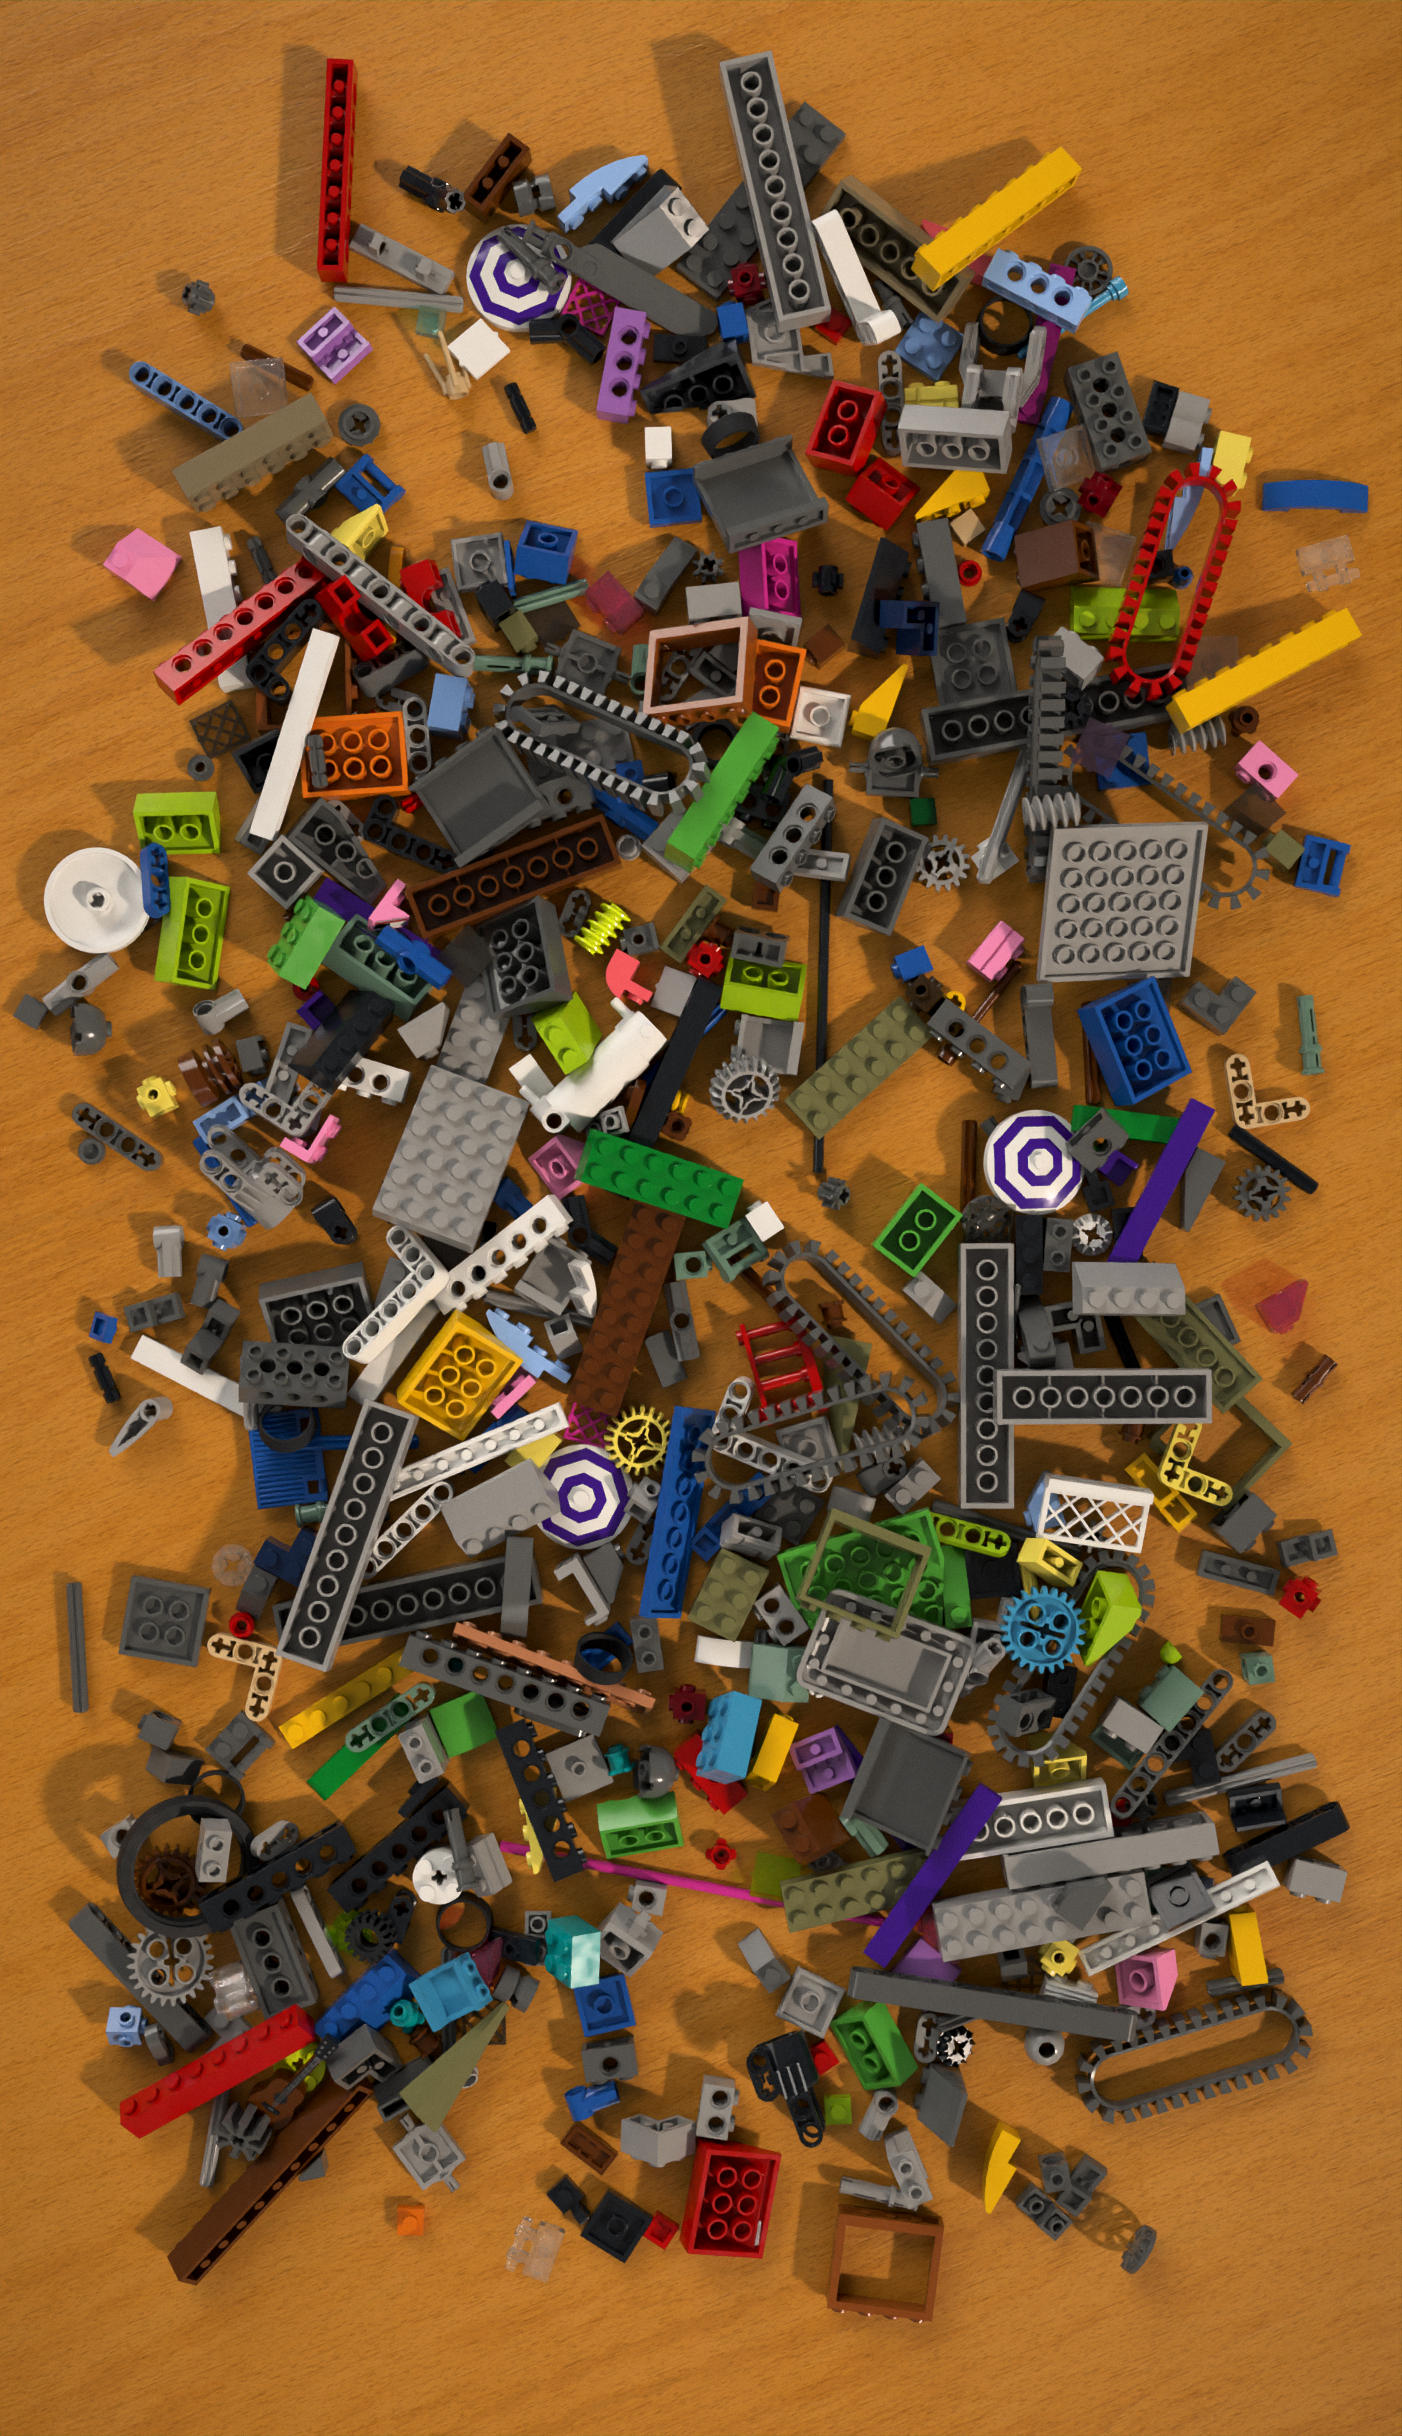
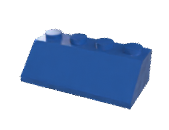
[314,1947,421,2043]

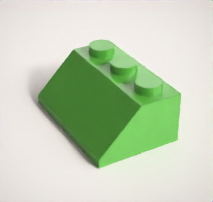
[596,1791,684,1859]
[830,2001,918,2090]

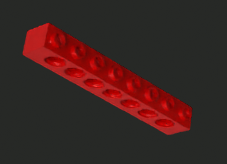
[317,58,358,283]
[153,556,336,706]

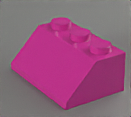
[738,538,801,618]

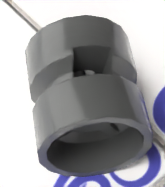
[512,173,556,217]
[491,1964,540,2013]

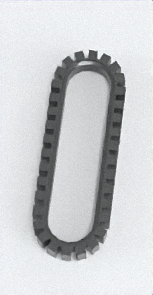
[987,1550,1155,1768]

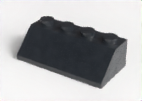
[847,537,912,660]
[288,990,395,1095]

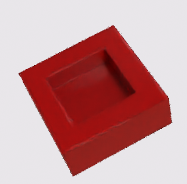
[815,306,852,346]
[810,2038,839,2076]
[643,2210,679,2250]

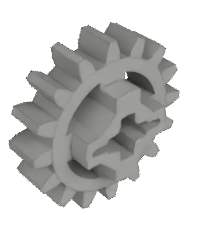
[915,834,970,892]

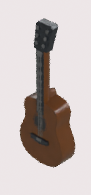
[245,2033,340,2130]

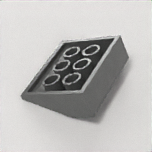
[474,896,573,1020]
[258,1261,379,1348]

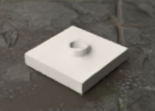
[789,686,851,749]

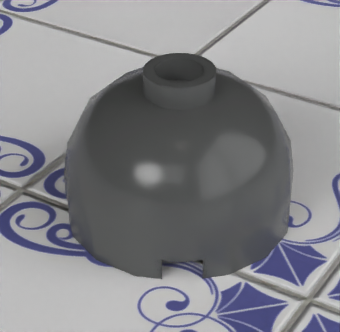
[869,727,922,778]
[70,1003,112,1056]
[633,1744,679,1798]

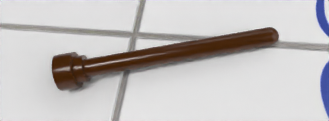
[935,961,1022,1067]

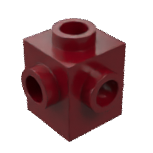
[728,262,767,305]
[1077,471,1123,518]
[668,1684,706,1724]

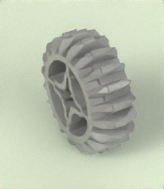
[709,1054,780,1124]

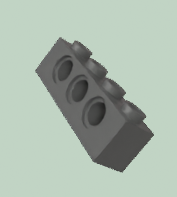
[512,775,598,837]
[750,783,836,893]
[927,999,1031,1091]

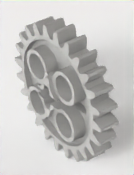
[126,1927,214,2007]

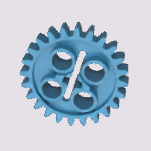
[998,1586,1086,1674]

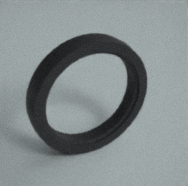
[116,1795,259,1938]

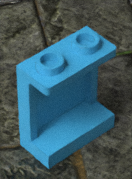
[409,1952,493,2033]

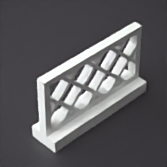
[1036,1473,1154,1553]

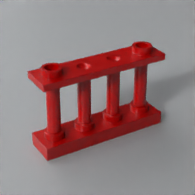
[735,1315,829,1427]

